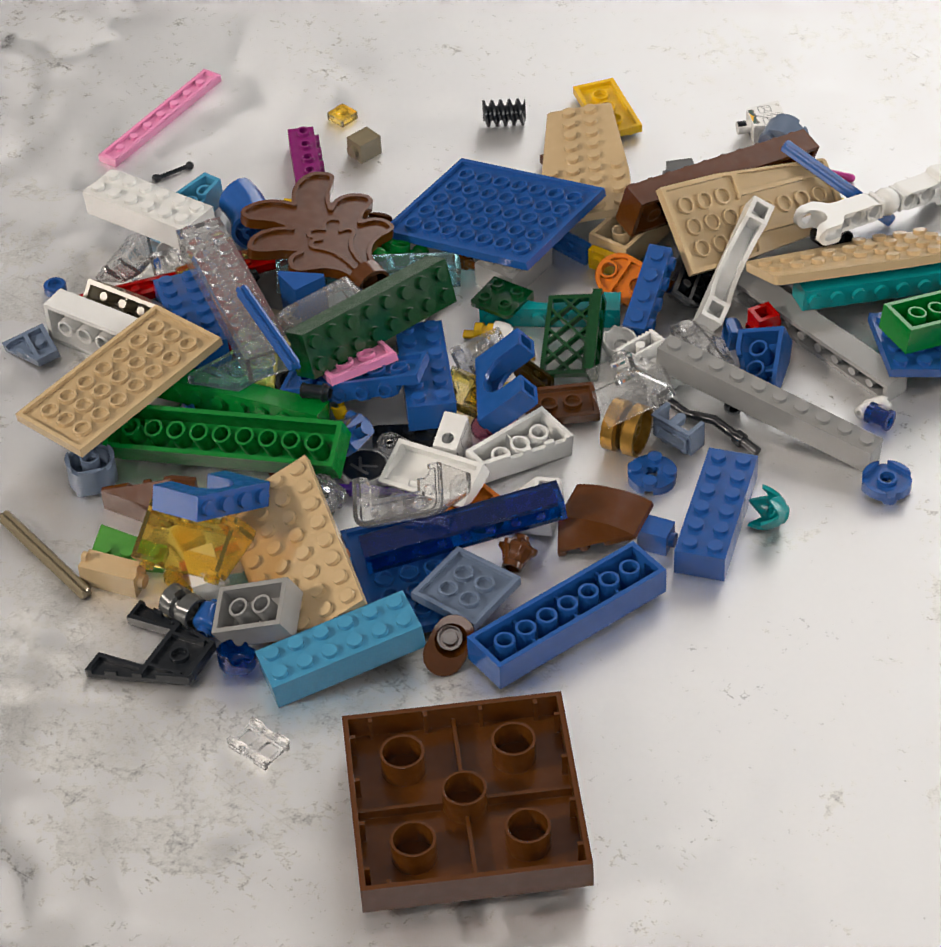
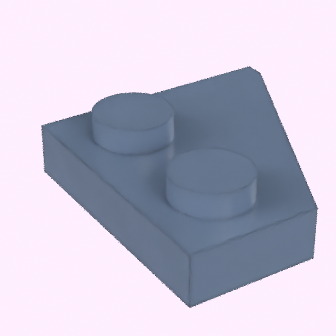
[2,323,61,367]

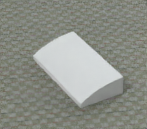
[378,438,490,509]

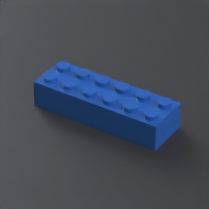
[153,270,231,370]
[395,320,457,431]
[674,447,758,581]

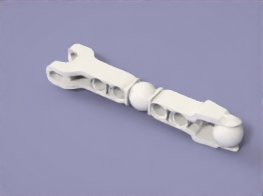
[793,163,941,246]

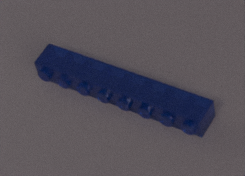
[358,480,567,575]

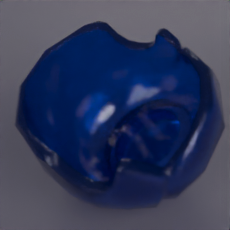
[216,639,258,676]

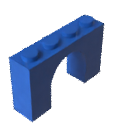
[475,328,538,434]
[152,470,270,522]

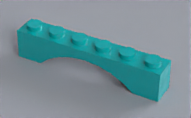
[479,292,621,328]

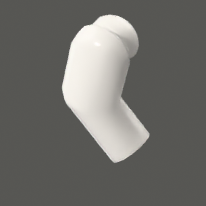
[854,395,892,419]

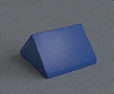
[278,271,329,322]

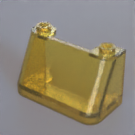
[131,499,257,585]

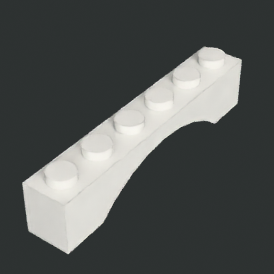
[692,195,775,332]

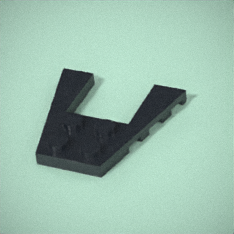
[85,600,217,685]

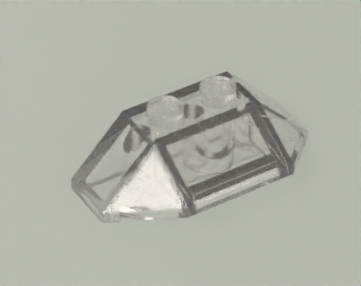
[95,232,154,283]

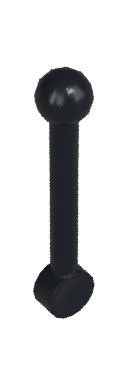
[152,161,194,183]

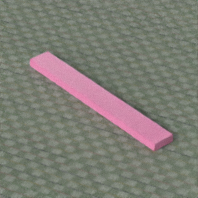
[98,69,221,167]

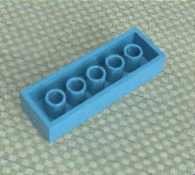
[255,590,426,708]

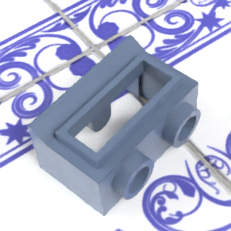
[651,402,705,456]

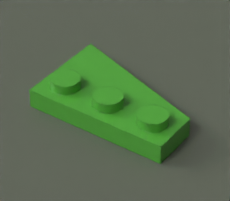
[92,524,170,573]

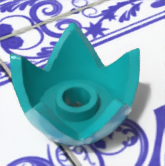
[747,484,790,530]

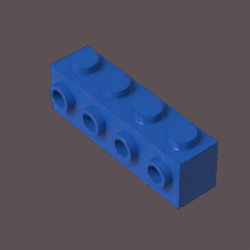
[622,243,676,337]

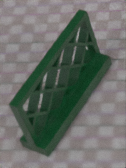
[540,288,607,381]

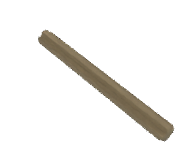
[0,510,92,600]

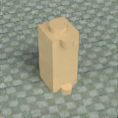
[78,549,149,598]

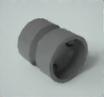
[158,583,206,629]

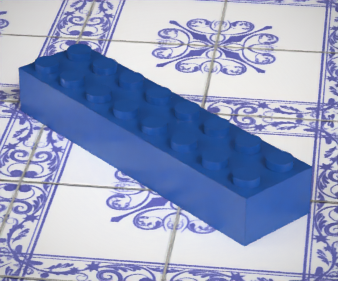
[467,541,666,689]

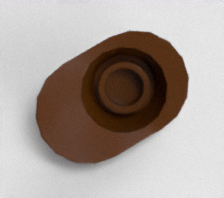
[423,615,474,677]

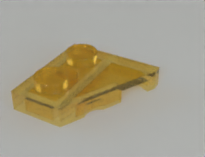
[451,366,477,419]

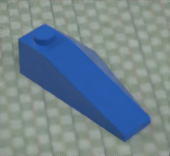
[736,326,793,388]

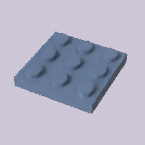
[411,546,521,632]

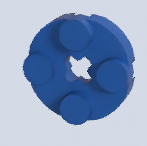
[627,451,677,495]
[861,460,912,505]

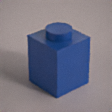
[637,515,678,556]

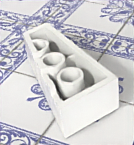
[465,406,574,483]

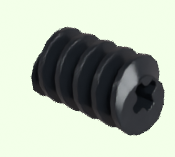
[482,98,526,127]

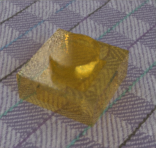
[327,103,358,128]

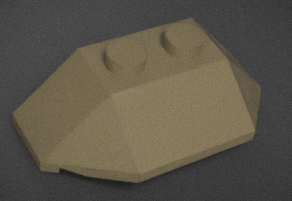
[83,279,165,318]

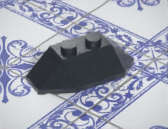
[665,255,715,308]

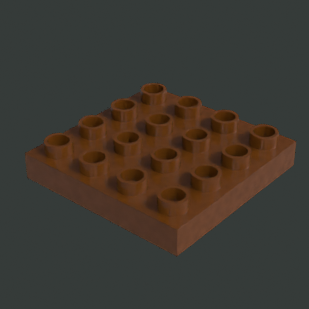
[342,691,594,913]

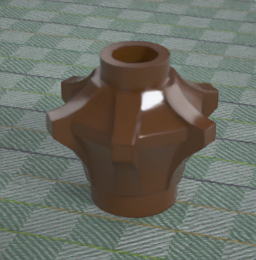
[498,533,538,573]

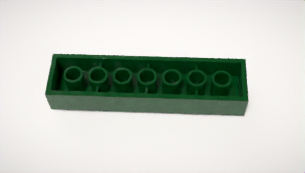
[285,256,457,380]

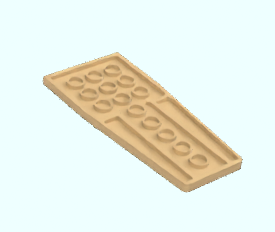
[542,102,631,223]
[656,158,842,277]
[746,227,941,285]

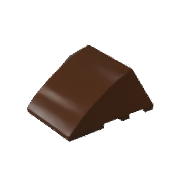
[557,484,654,557]

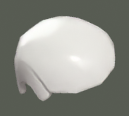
[602,325,637,360]

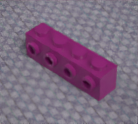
[287,126,325,184]

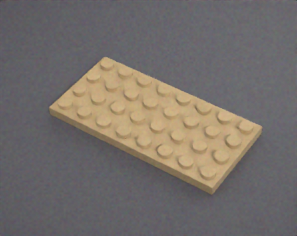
[15,305,223,457]
[224,455,368,644]

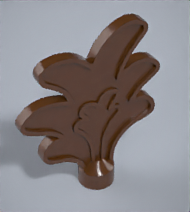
[241,171,394,293]

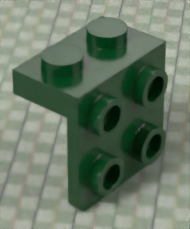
[471,276,534,319]

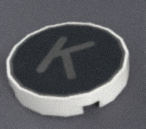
[341,449,387,486]

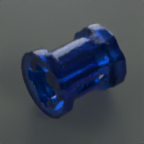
[863,402,896,431]

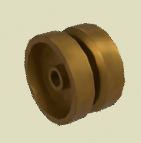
[600,397,653,458]

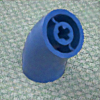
[219,178,266,249]

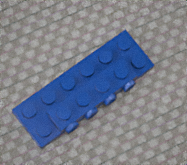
[280,351,430,404]

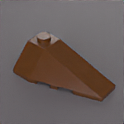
[101,475,199,531]

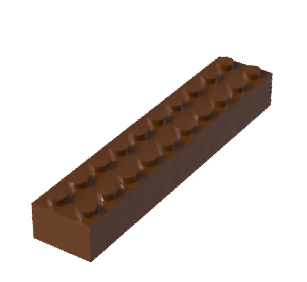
[615,129,820,237]

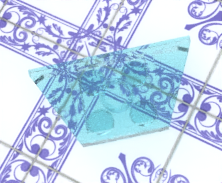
[188,339,273,392]

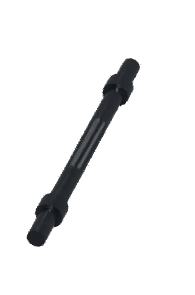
[641,379,761,455]

